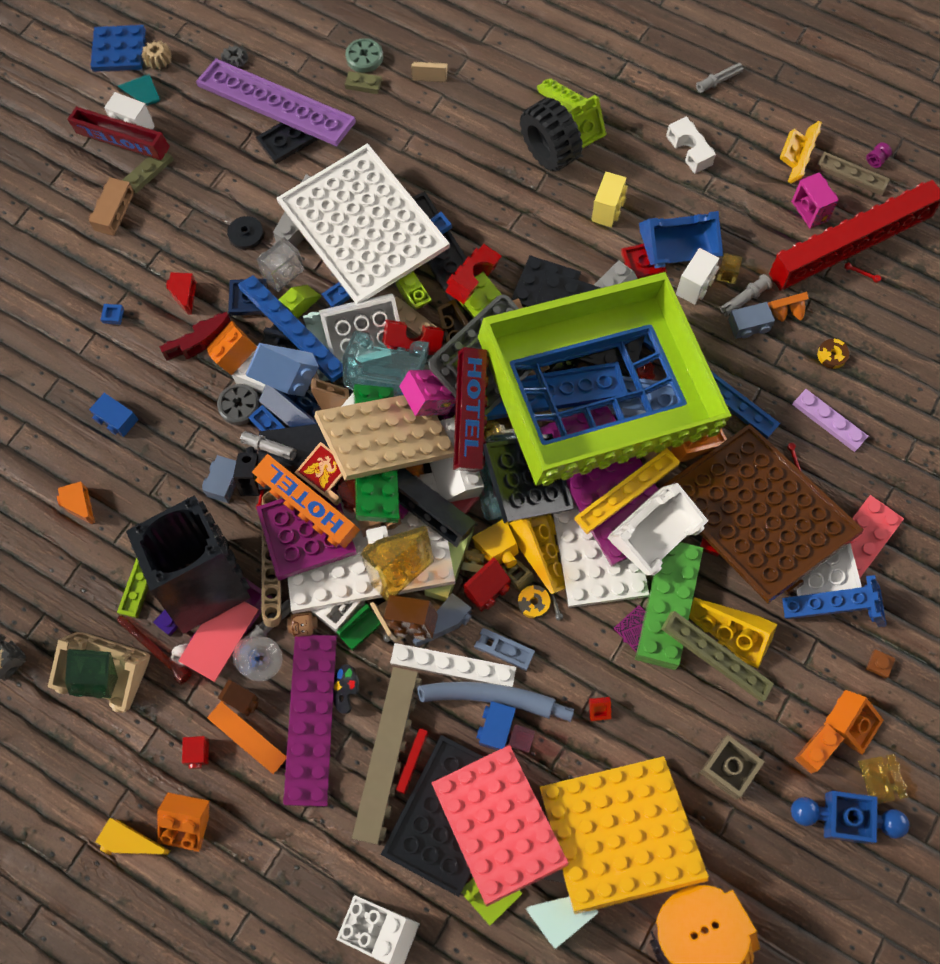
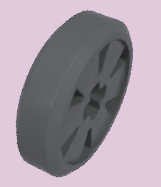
[217,384,260,425]

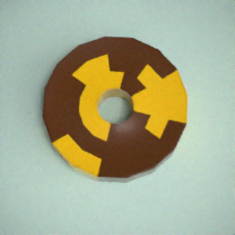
[817,339,850,369]

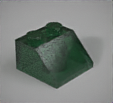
[65,649,118,698]

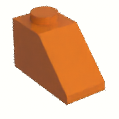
[57,481,95,524]

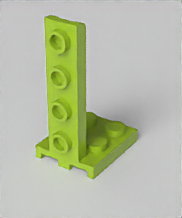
[537,79,606,148]

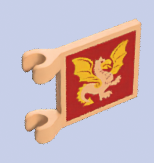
[295,442,343,505]

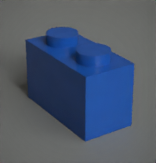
[89,393,138,437]
[476,701,516,751]

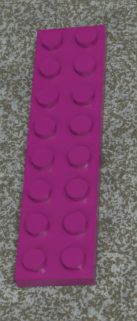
[283,635,336,807]

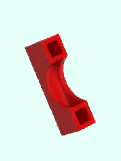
[445,244,502,304]

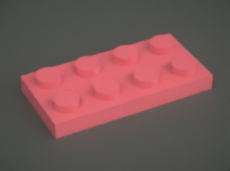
[850,495,904,578]

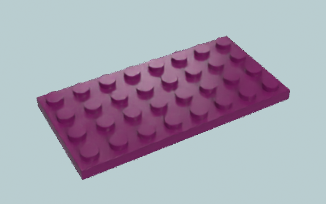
[540,406,658,567]

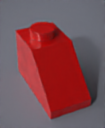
[166,272,197,315]

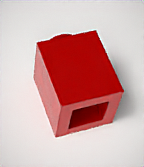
[182,736,209,769]

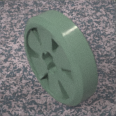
[345,38,383,73]

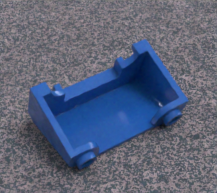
[639,211,723,268]

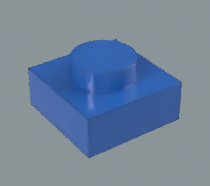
[100,304,124,325]

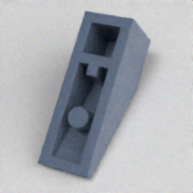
[413,593,472,647]

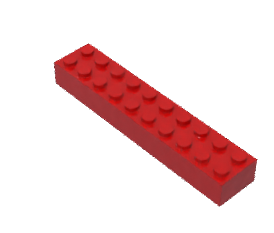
[769,180,940,291]

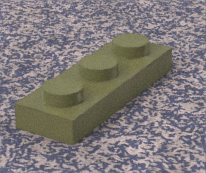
[123,152,174,193]

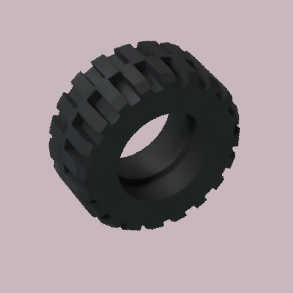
[520,98,583,172]

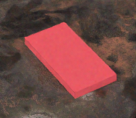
[178,601,259,682]

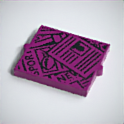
[613,605,645,652]

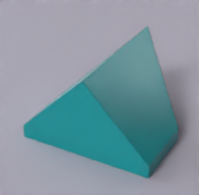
[118,74,160,106]

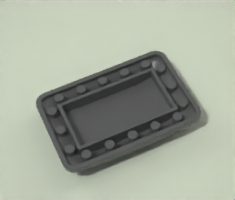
[428,295,533,415]

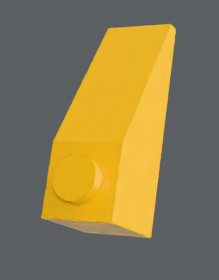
[95,818,170,855]

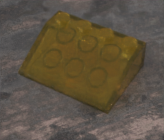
[361,526,434,602]

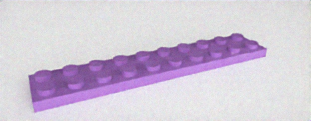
[196,59,356,146]

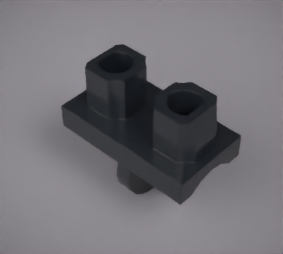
[263,324,298,350]

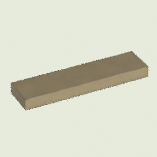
[816,152,890,196]

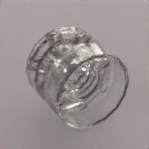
[233,635,283,681]

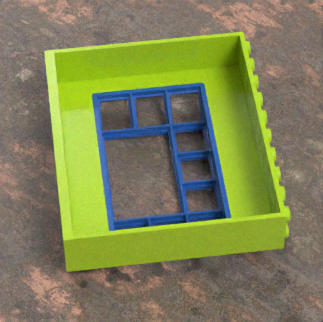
[478,272,731,486]

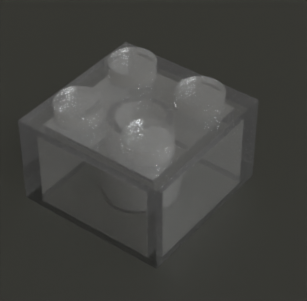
[256,237,304,292]

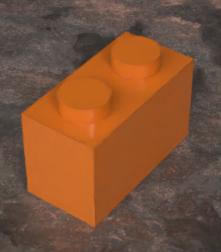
[794,724,844,774]

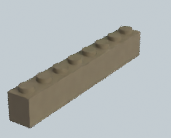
[352,667,421,845]

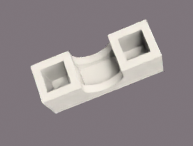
[666,116,716,174]

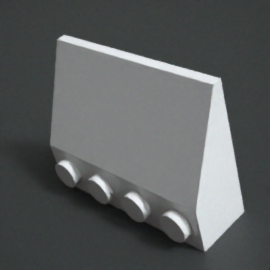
[319,293,406,361]

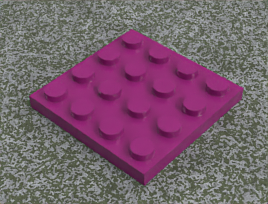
[256,486,357,581]

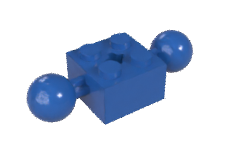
[791,791,910,844]

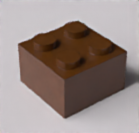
[383,595,438,640]

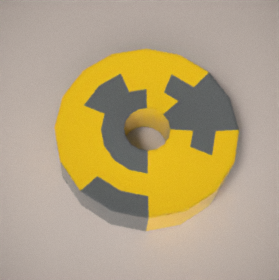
[518,585,550,619]

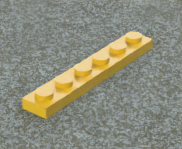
[574,448,680,534]

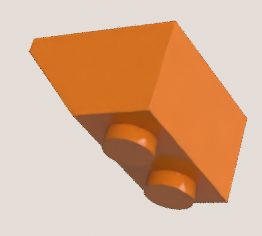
[824,690,883,755]

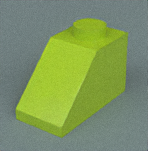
[278,285,321,319]

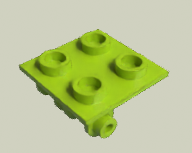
[461,878,522,926]

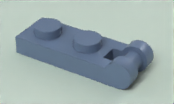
[474,628,535,671]

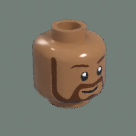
[287,611,318,637]

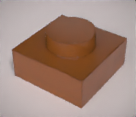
[866,649,895,678]

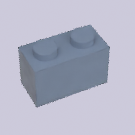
[728,302,775,339]
[202,455,236,503]

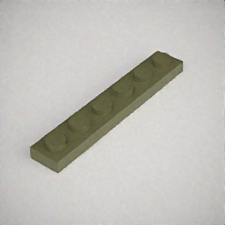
[661,611,774,702]

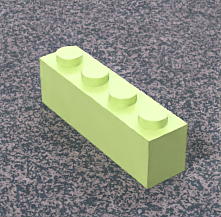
[424,527,474,602]

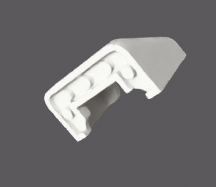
[608,483,708,576]

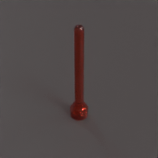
[117,615,192,685]

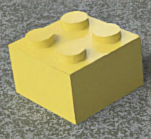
[592,172,628,227]

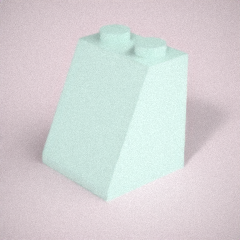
[526,896,599,949]

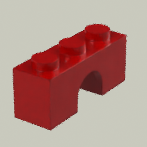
[382,319,444,355]

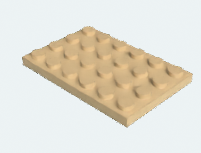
[314,395,454,481]

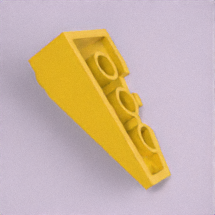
[508,515,565,594]
[689,598,778,669]

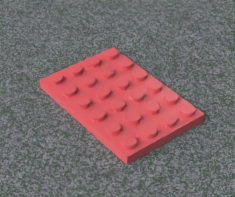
[432,745,569,907]

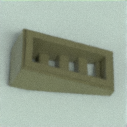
[501,558,534,592]

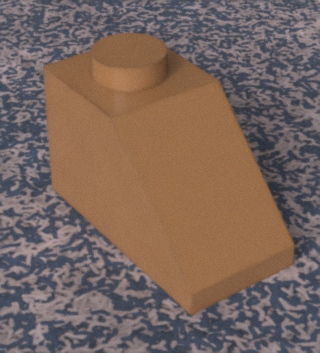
[311,377,349,410]

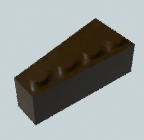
[437,300,468,343]

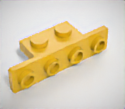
[779,121,822,184]

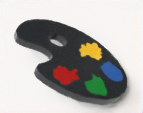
[333,664,359,714]

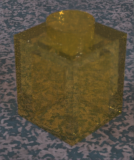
[717,253,742,284]

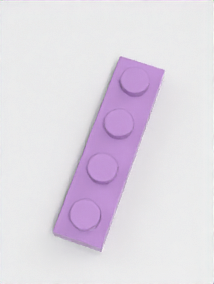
[792,389,868,452]

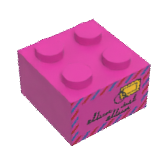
[791,172,839,229]
[399,370,456,416]

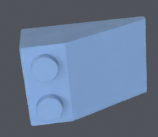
[246,343,319,397]

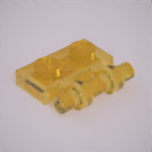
[859,754,908,804]

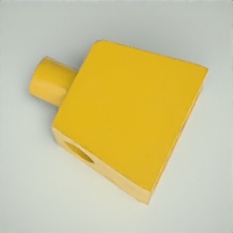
[472,519,519,568]

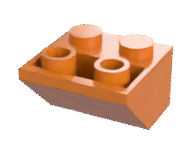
[157,792,209,852]

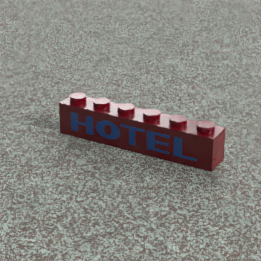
[67,106,170,160]
[453,347,489,472]

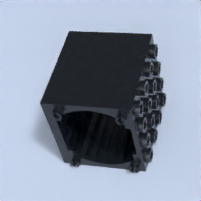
[126,495,251,634]

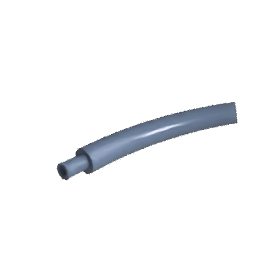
[417,682,575,722]

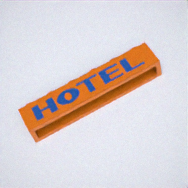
[252,454,360,549]

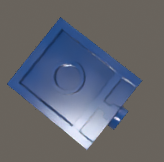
[782,575,887,627]

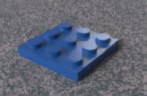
[90,25,146,72]

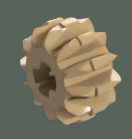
[142,40,172,70]

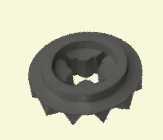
[221,44,248,68]

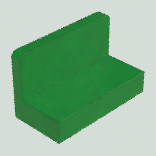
[336,604,382,651]

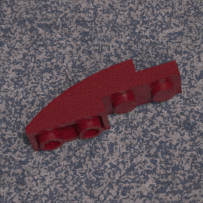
[159,312,231,361]

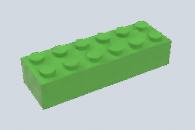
[635,542,703,670]

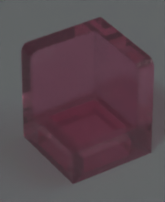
[508,724,536,753]

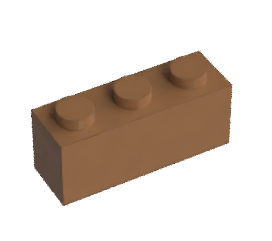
[89,177,134,236]

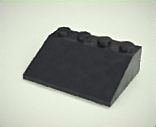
[257,424,342,490]

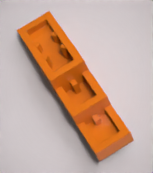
[207,701,286,774]

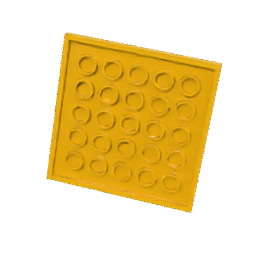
[540,756,709,915]

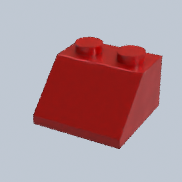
[464,557,511,612]

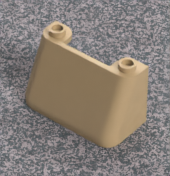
[48,632,150,713]

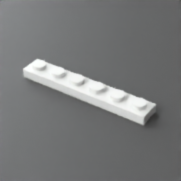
[390,643,516,687]

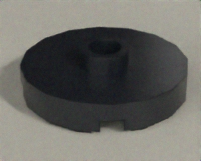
[227,216,264,250]

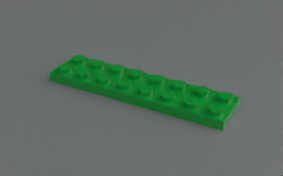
[353,384,399,523]

